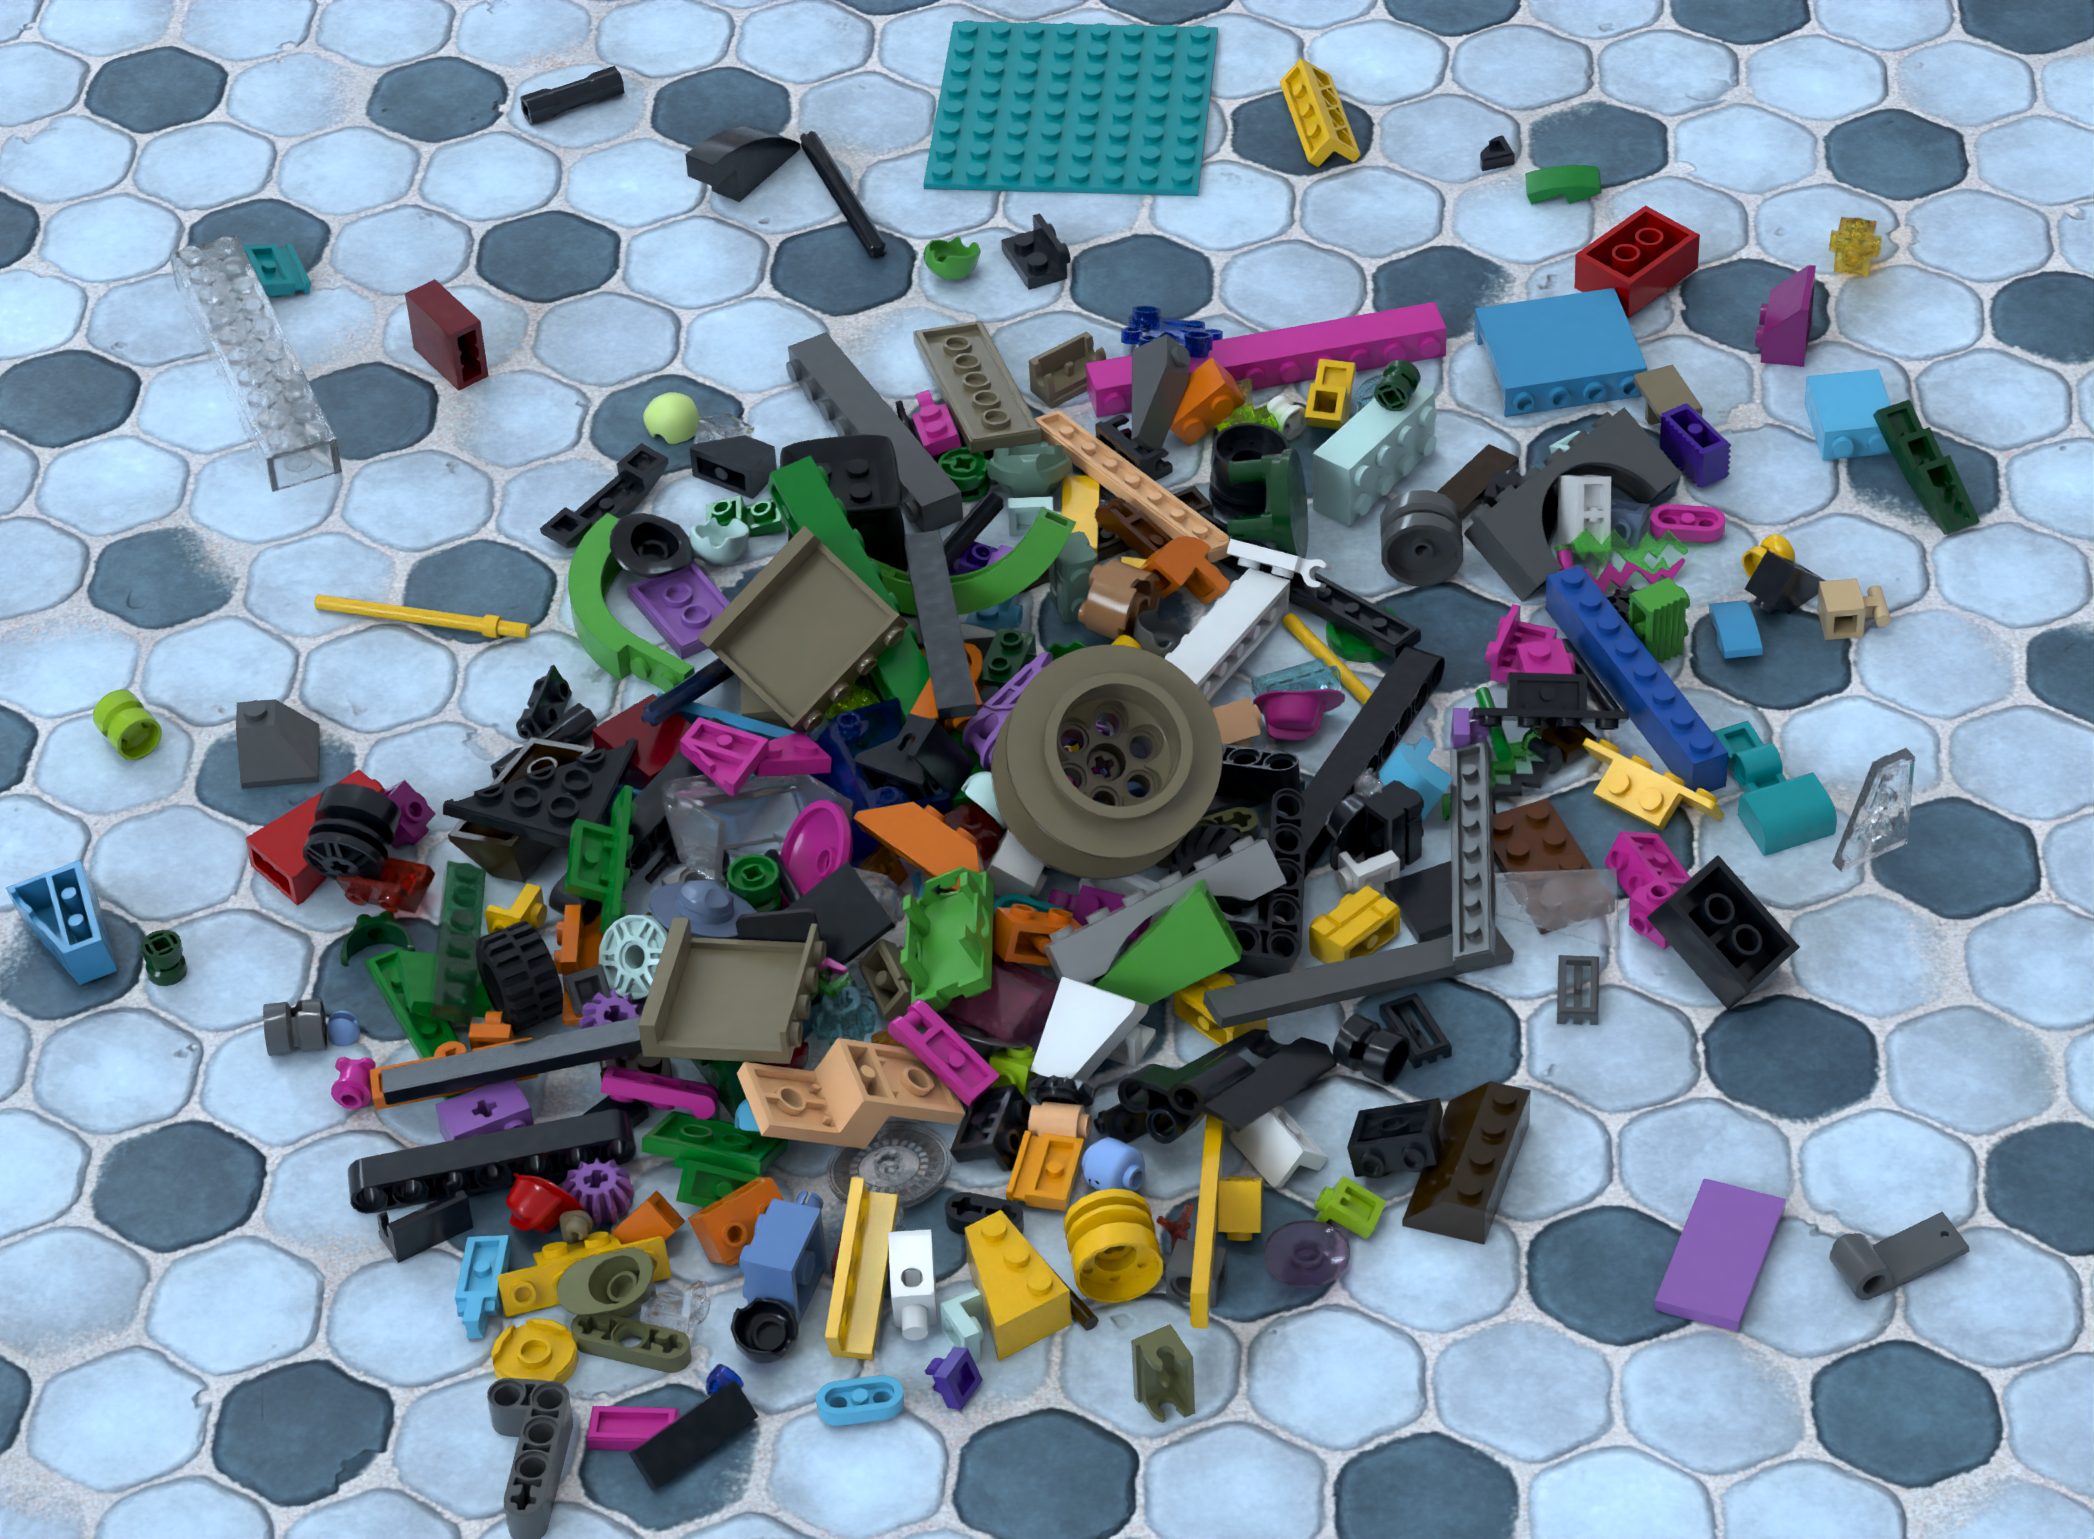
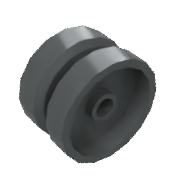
[1380,490,1463,586]

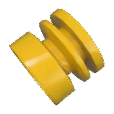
[1063,1188,1163,1303]

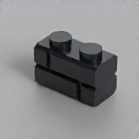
[1364,780,1424,872]

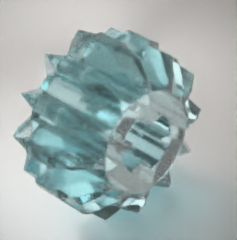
[808,979,878,1047]

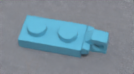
[455,1235,513,1339]

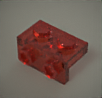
[336,857,435,913]

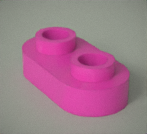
[1650,504,1725,543]

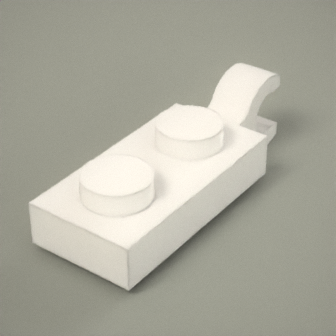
[1227,539,1331,590]

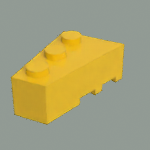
[965,1210,1072,1361]

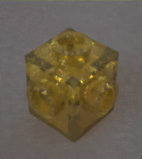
[1829,217,1882,276]

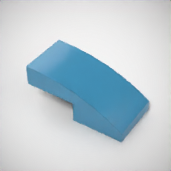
[1709,600,1763,659]

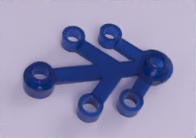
[1121,306,1223,358]

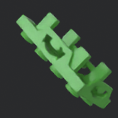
[900,867,994,1011]

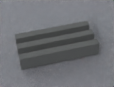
[1557,955,1599,1025]

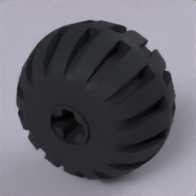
[1168,823,1259,916]

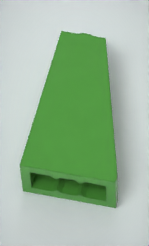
[1092,879,1243,1005]

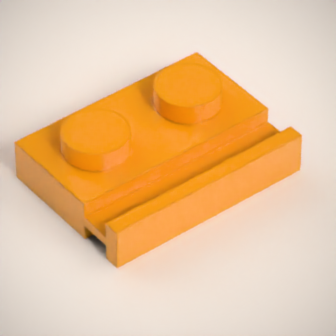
[1006,1130,1085,1212]

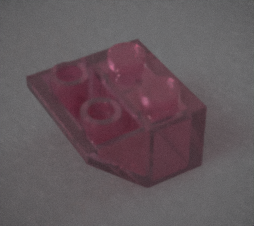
[944,953,1059,1042]

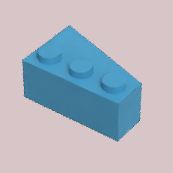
[6,860,117,985]

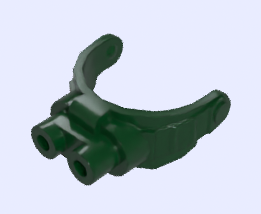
[340,911,416,967]

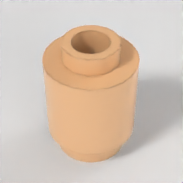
[1028,1101,1092,1139]

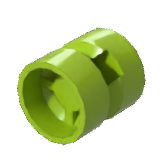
[93,689,162,760]

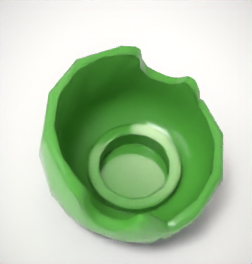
[923,237,981,281]

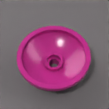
[780,800,853,909]

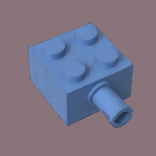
[739,1191,827,1325]

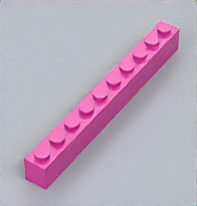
[1086,302,1446,418]

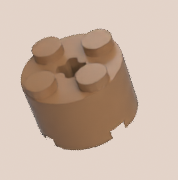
[1078,560,1161,640]

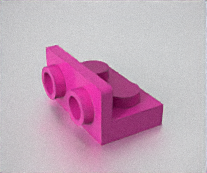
[1605,831,1691,897]

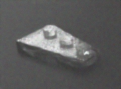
[1832,748,1915,872]
[1494,868,1620,950]

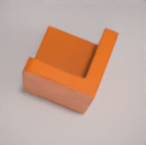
[611,1190,685,1245]

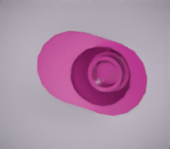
[1253,689,1345,741]

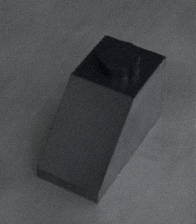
[689,435,777,499]
[1745,550,1826,614]

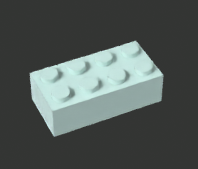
[1313,385,1437,527]

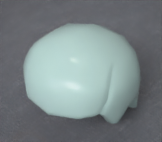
[689,517,750,564]
[961,771,1007,829]

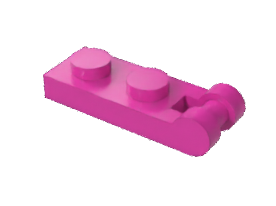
[887,999,1000,1107]
[600,1065,720,1119]

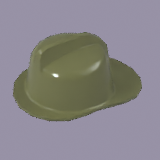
[557,1247,656,1317]

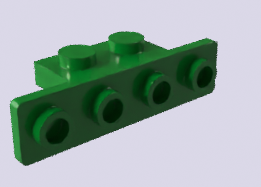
[564,785,637,935]

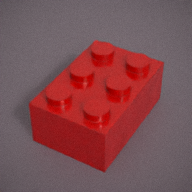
[1574,205,1700,318]

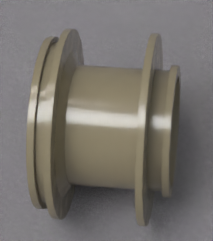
[991,645,1223,880]

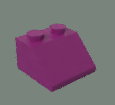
[1755,265,1816,367]

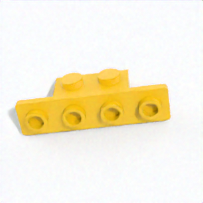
[1582,738,1725,831]
[497,1232,671,1317]

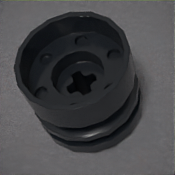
[1209,423,1290,519]
[303,783,401,885]

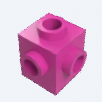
[1629,877,1678,950]

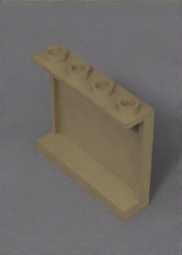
[697,526,909,733]
[638,917,826,1064]

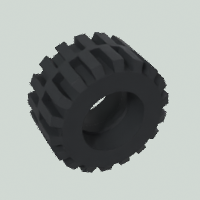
[476,920,563,1033]

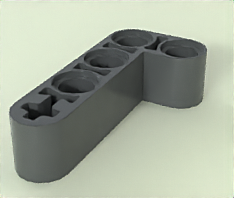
[487,1378,573,1539]

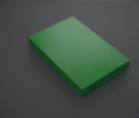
[641,1111,788,1176]

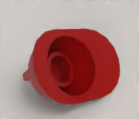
[506,1173,585,1234]

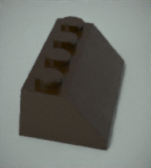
[448,737,595,883]
[1402,1081,1531,1245]

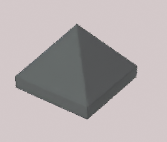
[563,964,610,1015]

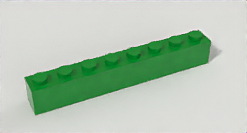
[767,455,930,730]

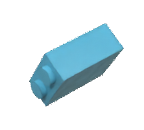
[1804,369,1892,460]

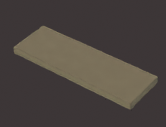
[913,321,1041,453]

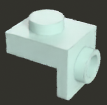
[1008,496,1061,536]

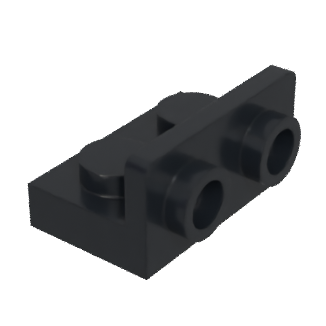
[1001,213,1071,290]
[950,1084,1031,1172]

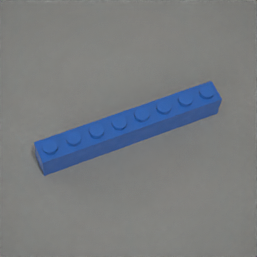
[1546,565,1728,792]

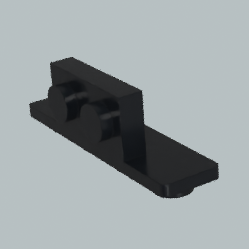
[1469,672,1629,730]

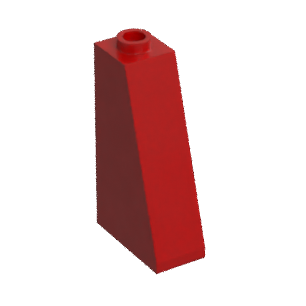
[245,770,385,906]

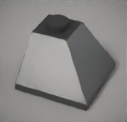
[236,699,320,789]

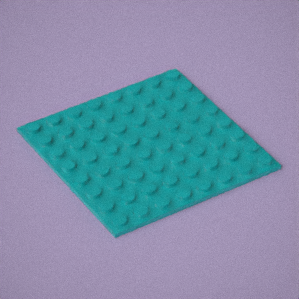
[923,20,1218,196]

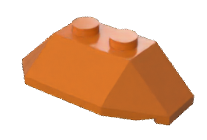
[853,802,984,892]

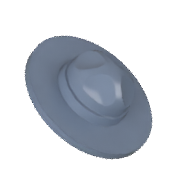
[649,880,756,939]

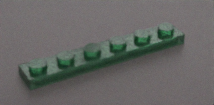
[430,861,486,1026]

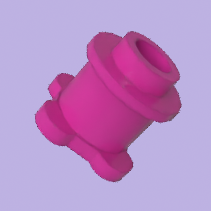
[331,1057,376,1109]

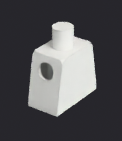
[888,1229,937,1340]

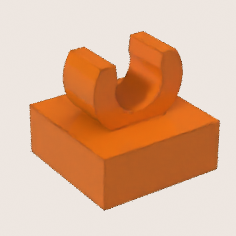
[468,1011,514,1050]

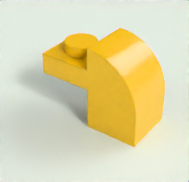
[1304,359,1356,430]

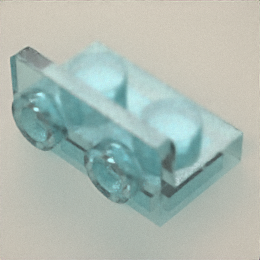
[1251,658,1340,697]

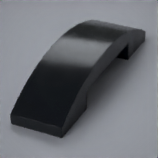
[540,443,669,549]

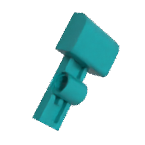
[1713,721,1837,856]

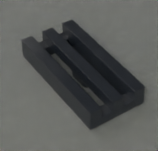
[1379,993,1452,1069]

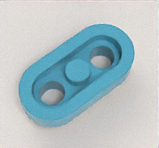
[816,1375,904,1426]

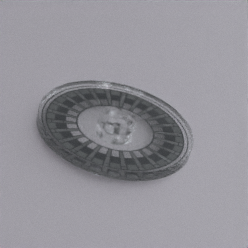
[826,1121,952,1210]

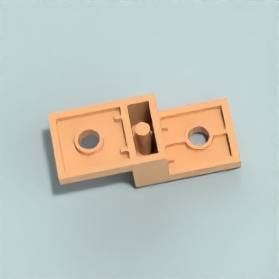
[737,1038,965,1149]

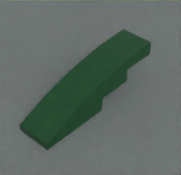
[1873,399,1980,535]

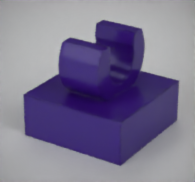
[925,1346,983,1410]

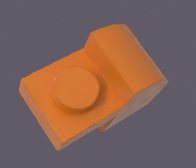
[1140,536,1231,605]

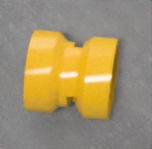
[1742,533,1795,578]

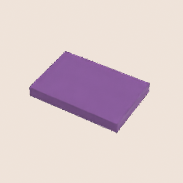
[627,561,730,660]

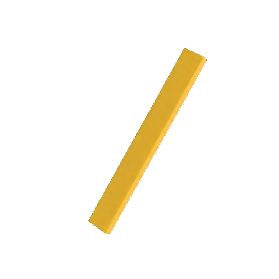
[1190,1113,1225,1329]

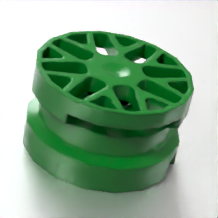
[938,447,990,502]

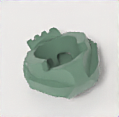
[987,441,1072,498]

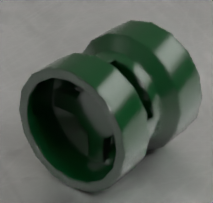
[1374,360,1421,411]
[141,930,187,986]

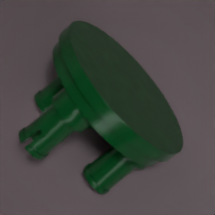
[1227,449,1308,559]

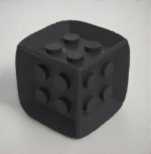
[780,434,908,572]

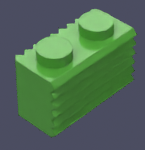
[1627,577,1690,663]

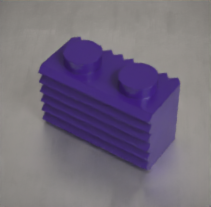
[1659,403,1731,488]

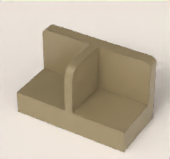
[1633,364,1703,425]

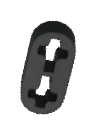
[945,1192,1024,1235]

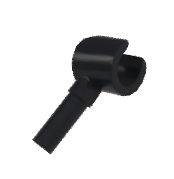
[645,834,687,884]

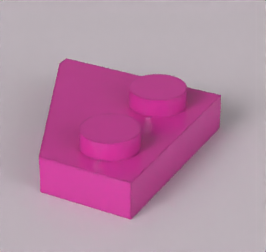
[680,717,769,796]
[753,732,832,777]

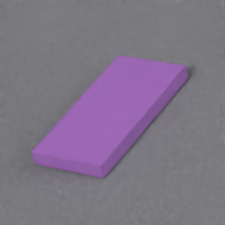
[1654,1178,1786,1332]

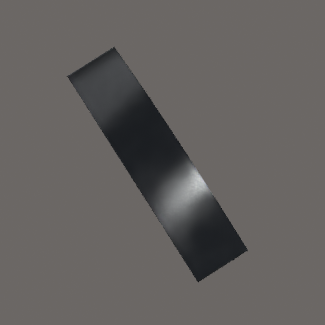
[685,126,801,202]

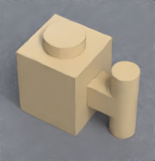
[1817,578,1891,640]

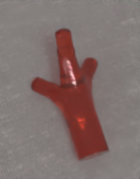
[1156,1203,1194,1254]

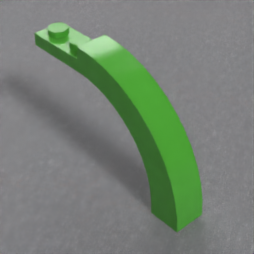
[867,507,1076,615]
[568,513,695,692]

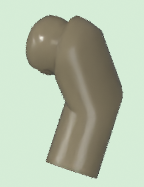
[559,1210,593,1245]

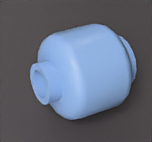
[1082,1137,1146,1192]

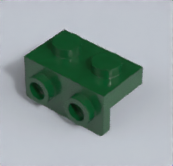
[977,628,1037,691]

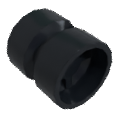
[1333,1014,1410,1086]

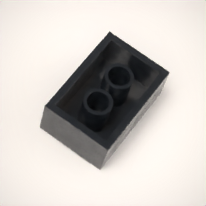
[1646,855,1800,1010]

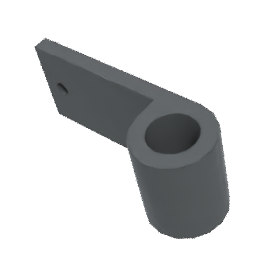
[1829,1211,1970,1300]

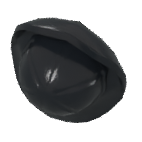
[610,513,695,578]

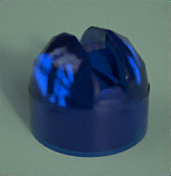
[705,1364,744,1396]

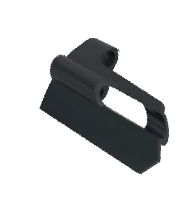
[1117,1029,1337,1144]

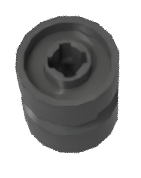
[263,998,327,1056]

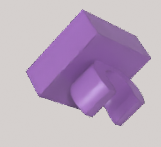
[1450,708,1489,749]

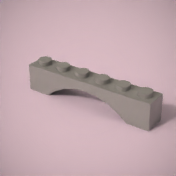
[1042,835,1287,983]

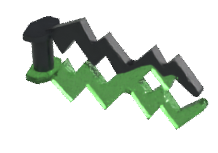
[1441,728,1563,821]

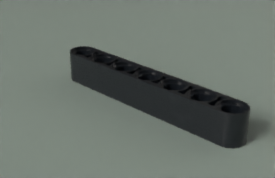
[549,718,736,926]
[348,1109,636,1214]

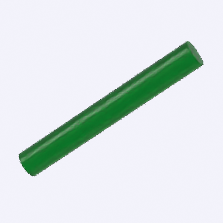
[1475,687,1512,762]

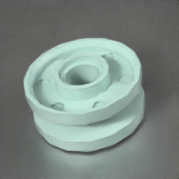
[598,915,669,999]

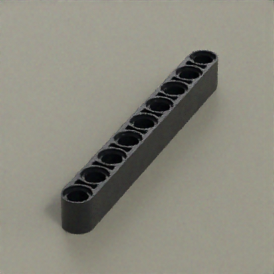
[1278,646,1445,880]

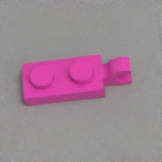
[912,390,962,457]

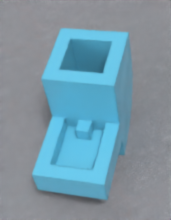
[1379,736,1453,821]

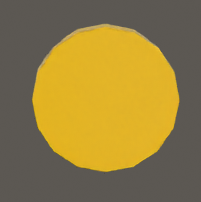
[491,1318,579,1384]

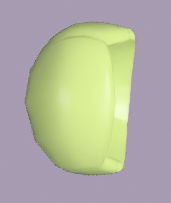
[643,392,703,444]

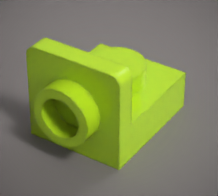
[1313,1176,1386,1239]

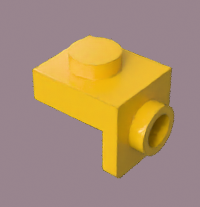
[485,883,547,934]

